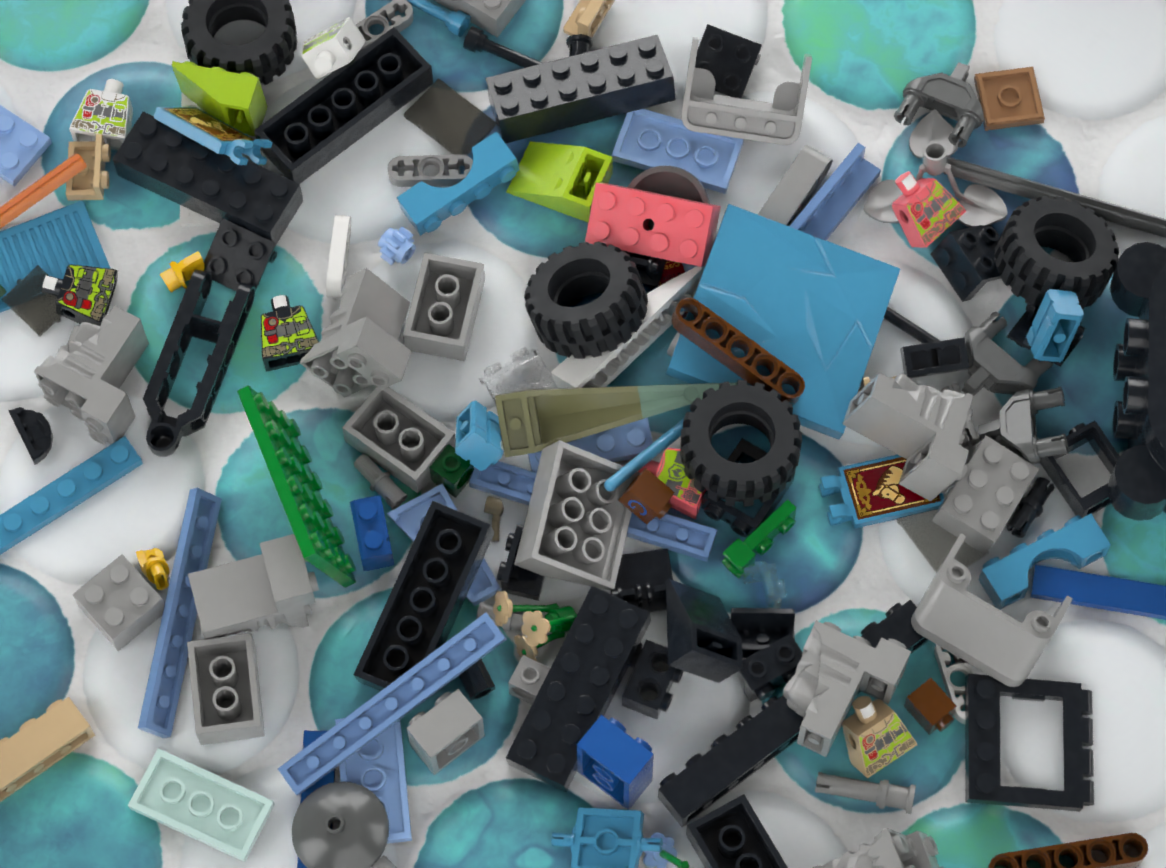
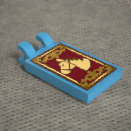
[154,107,273,165]
[819,454,944,529]

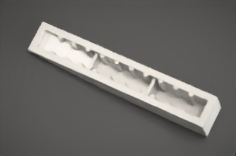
[551,266,704,388]

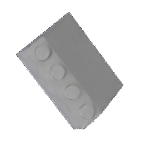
[514,440,640,591]

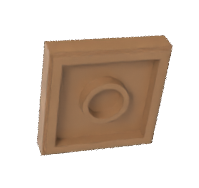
[974,67,1045,131]

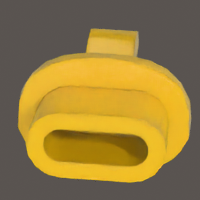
[160,251,205,293]
[136,548,170,590]

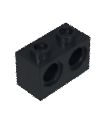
[900,337,969,378]
[622,639,684,720]

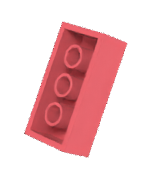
[585,183,721,267]

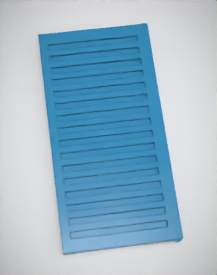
[0,200,111,313]

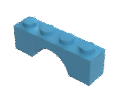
[396,131,520,236]
[978,514,1111,610]

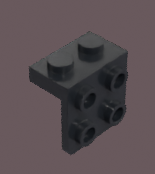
[930,225,1002,302]

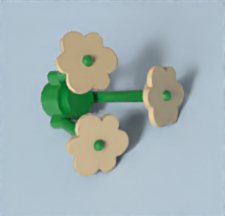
[493,591,577,661]

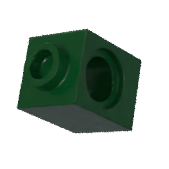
[429,444,474,498]

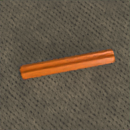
[0,153,87,229]

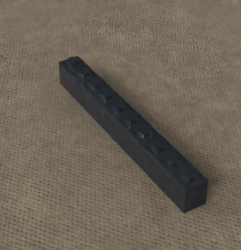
[658,600,929,827]

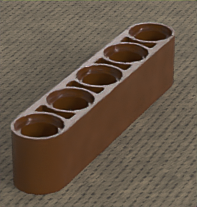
[672,298,805,406]
[988,833,1148,868]

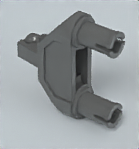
[894,62,984,148]
[962,312,1054,396]
[978,386,1069,464]

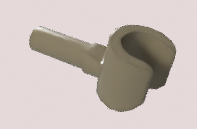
[484,496,504,542]

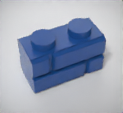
[350,495,394,571]

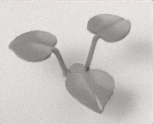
[863,109,1008,227]

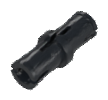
[1006,477,1055,538]

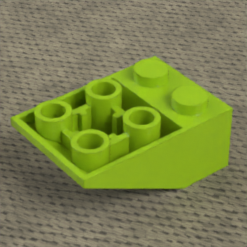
[171,61,268,137]
[507,141,613,222]

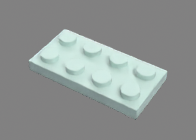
[128,748,275,862]

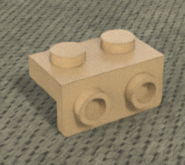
[66,134,111,201]

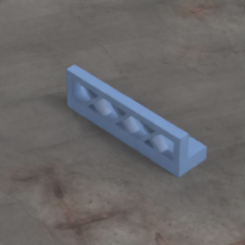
[789,143,881,240]

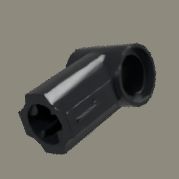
[458,659,495,701]

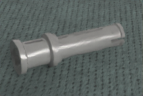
[815,772,916,814]

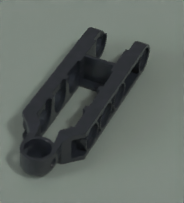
[143,269,255,457]

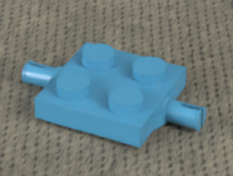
[551,807,663,868]

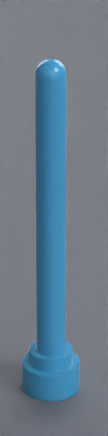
[407,0,471,37]
[604,409,690,491]

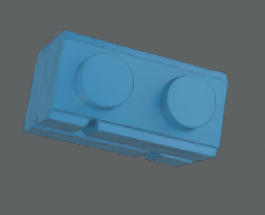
[1026,289,1084,362]
[455,400,504,471]

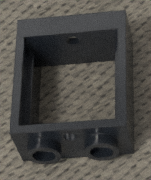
[1039,421,1120,518]
[701,438,795,537]

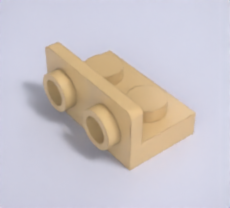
[563,0,615,39]

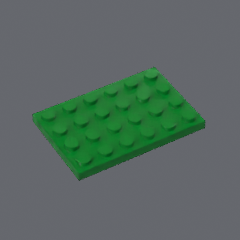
[237,385,356,588]

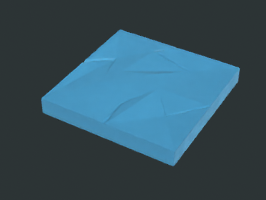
[665,204,900,440]

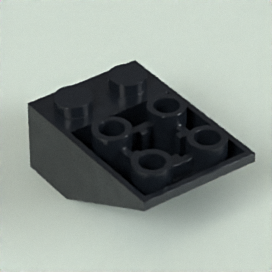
[666,579,743,683]

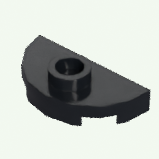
[8,407,53,465]

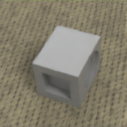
[508,655,550,705]

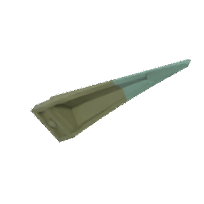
[495,382,748,458]

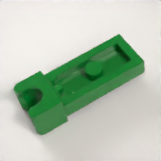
[722,499,796,579]

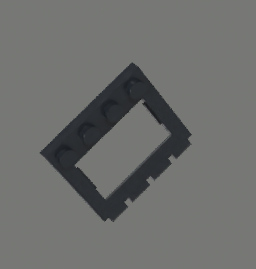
[965,674,1094,812]

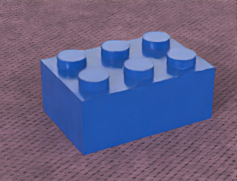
[577,715,654,810]

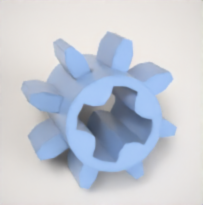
[378,227,416,265]

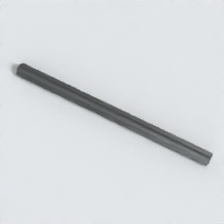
[943,157,1166,238]

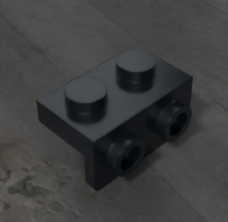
[497,524,545,601]
[730,608,795,658]
[738,635,803,702]

